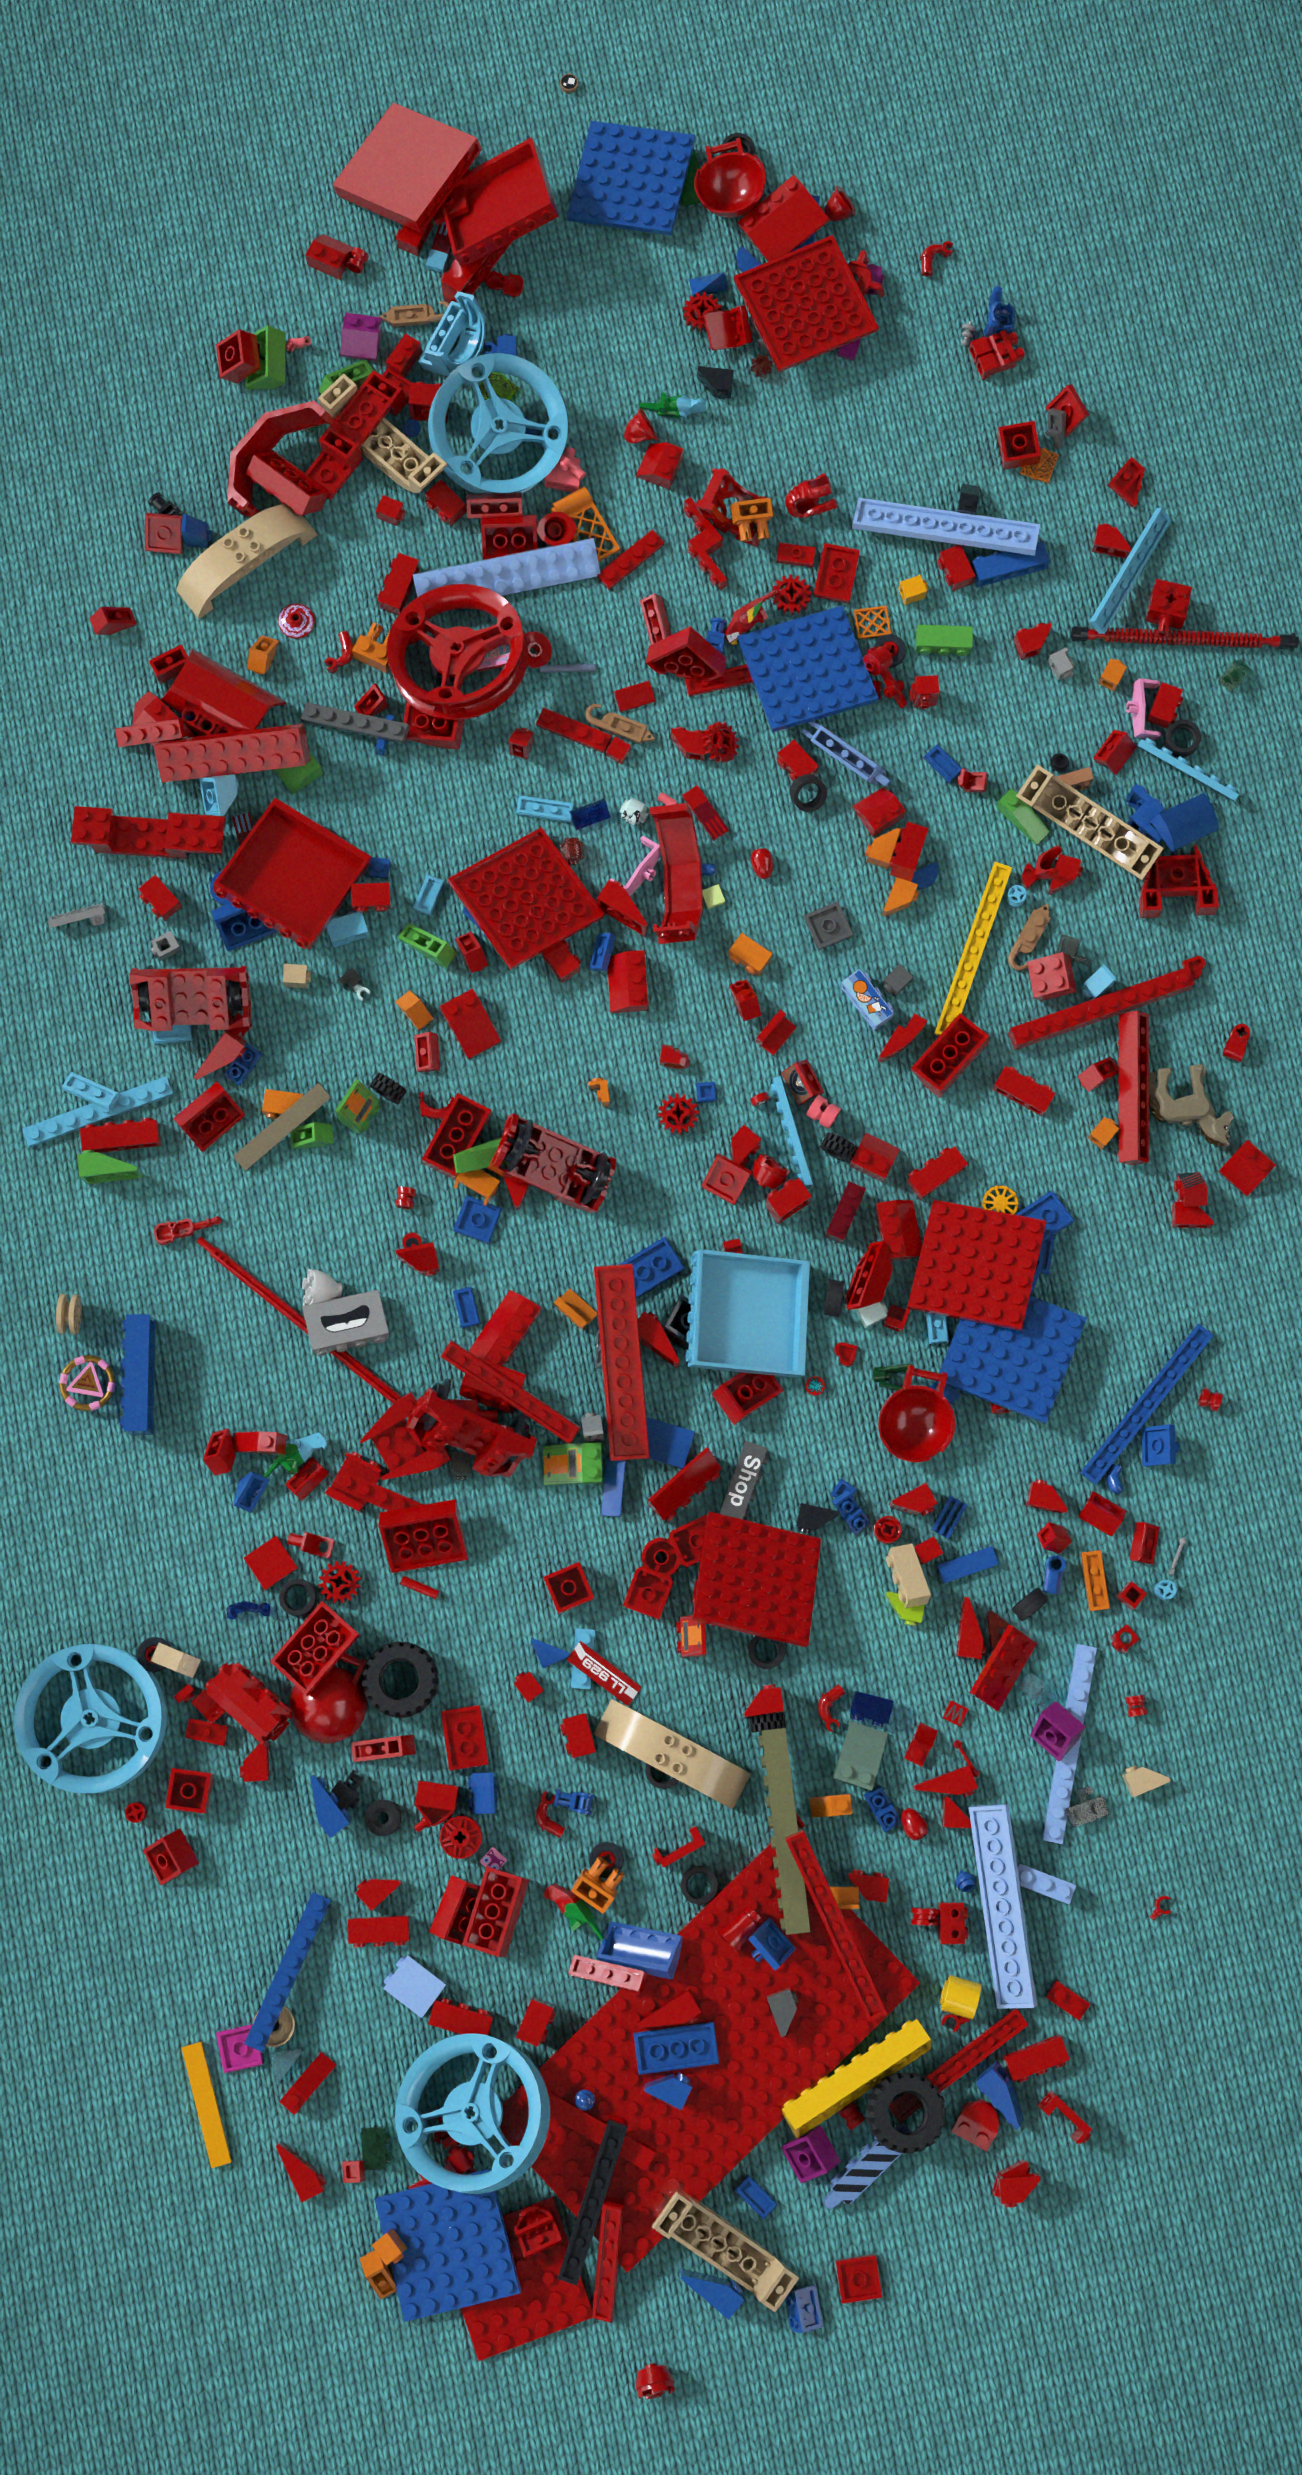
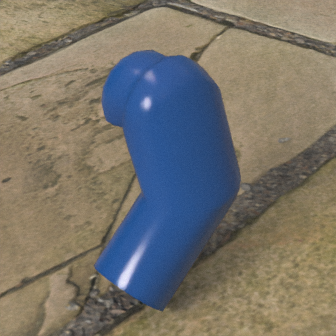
[702,863,717,876]
[1106,1464,1123,1494]

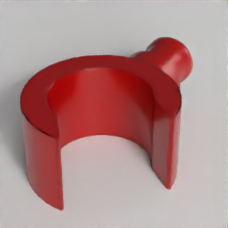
[1149,1895,1172,1921]
[941,2014,970,2033]

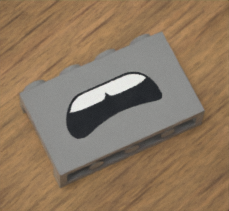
[302,1290,389,1356]

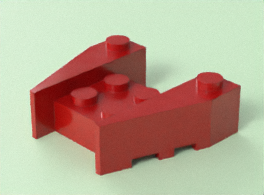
[1138,845,1219,918]
[360,1391,451,1480]

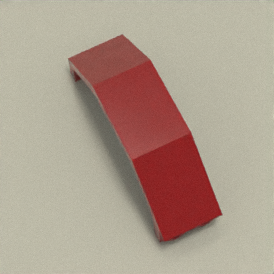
[227,400,343,518]
[650,803,703,944]

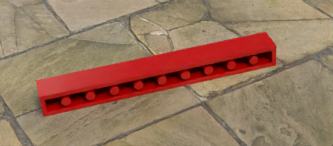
[1008,967,1194,1051]

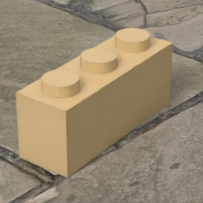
[886,1543,931,1608]

